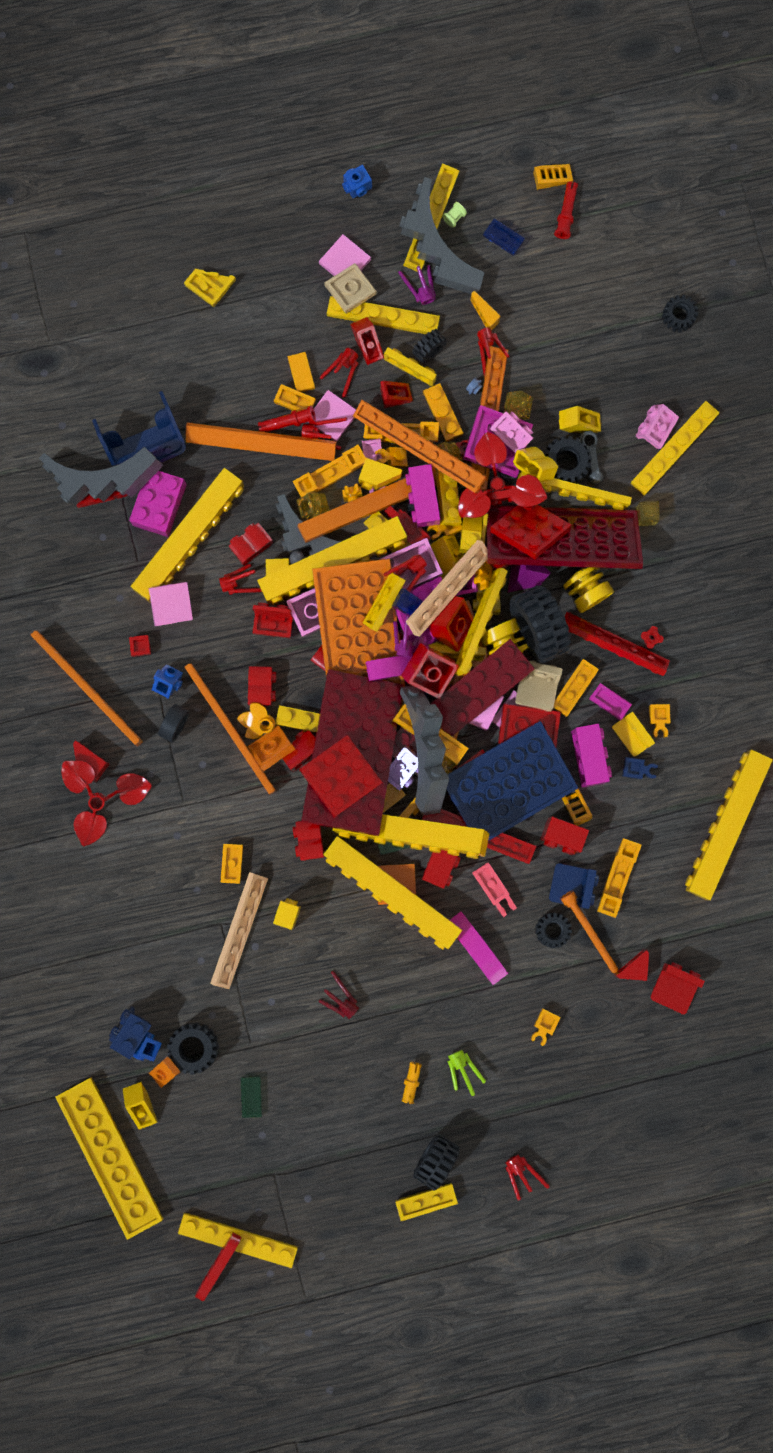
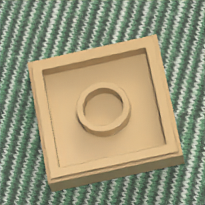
[325,263,377,314]

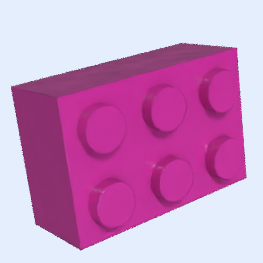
[129,471,186,537]
[571,724,612,788]

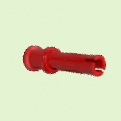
[554,181,578,239]
[258,405,316,432]

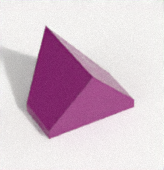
[507,565,551,593]

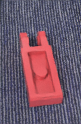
[472,862,517,917]

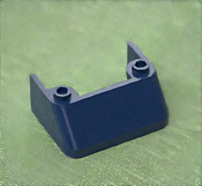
[92,391,186,467]

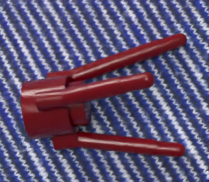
[319,971,359,1019]

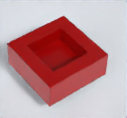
[129,635,151,657]

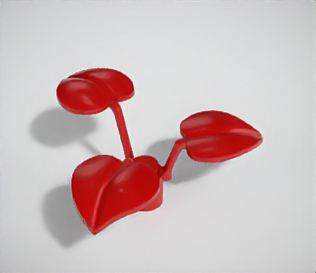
[458,432,547,518]
[61,760,152,846]

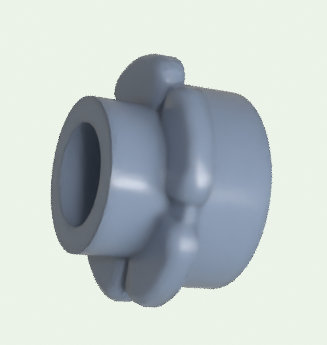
[466,377,483,395]

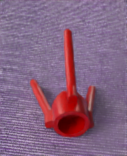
[477,328,509,376]
[320,348,359,398]
[301,417,348,450]
[383,554,427,597]
[219,564,262,595]
[505,1154,549,1201]

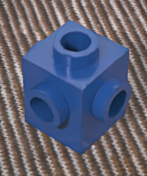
[342,165,372,199]
[152,664,183,699]
[132,1032,162,1062]

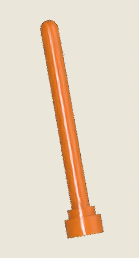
[560,890,618,973]

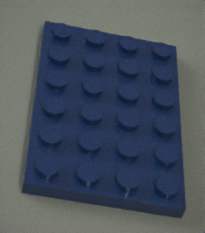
[446,721,578,841]

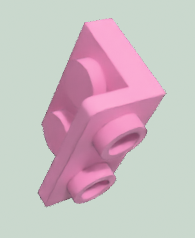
[636,404,679,449]
[490,411,534,453]

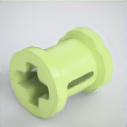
[442,202,467,228]

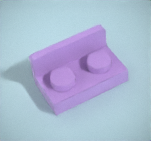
[388,746,418,791]

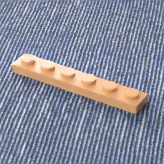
[406,540,487,637]
[210,872,268,989]

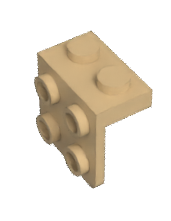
[515,661,562,712]

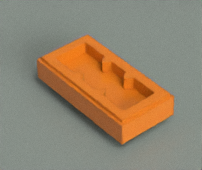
[149,1057,180,1088]

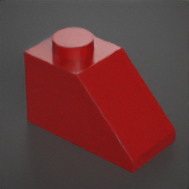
[350,317,384,365]
[73,740,110,783]

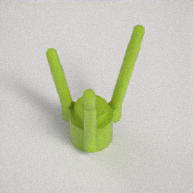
[447,1050,486,1096]

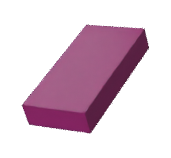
[589,683,632,721]

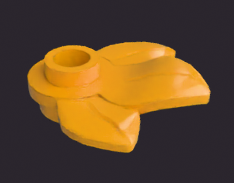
[237,703,275,739]

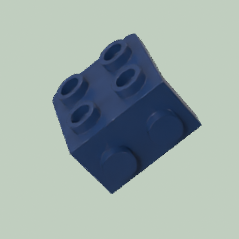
[549,864,599,909]
[109,1006,152,1059]

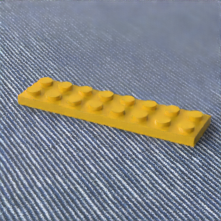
[55,1077,163,1240]

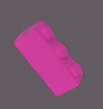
[405,464,440,528]

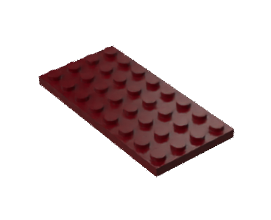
[486,506,643,569]
[301,669,404,836]

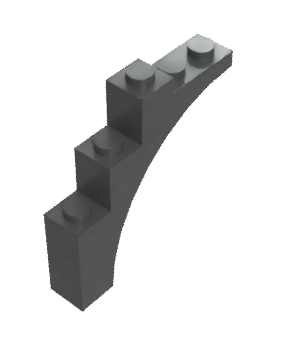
[399,177,484,294]
[39,447,163,506]
[275,494,387,561]
[400,686,449,815]

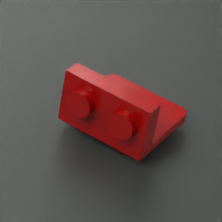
[252,603,293,639]
[650,962,705,1014]

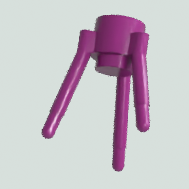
[398,265,436,305]
[393,615,420,657]

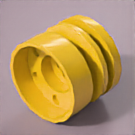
[563,567,615,613]
[481,618,529,656]

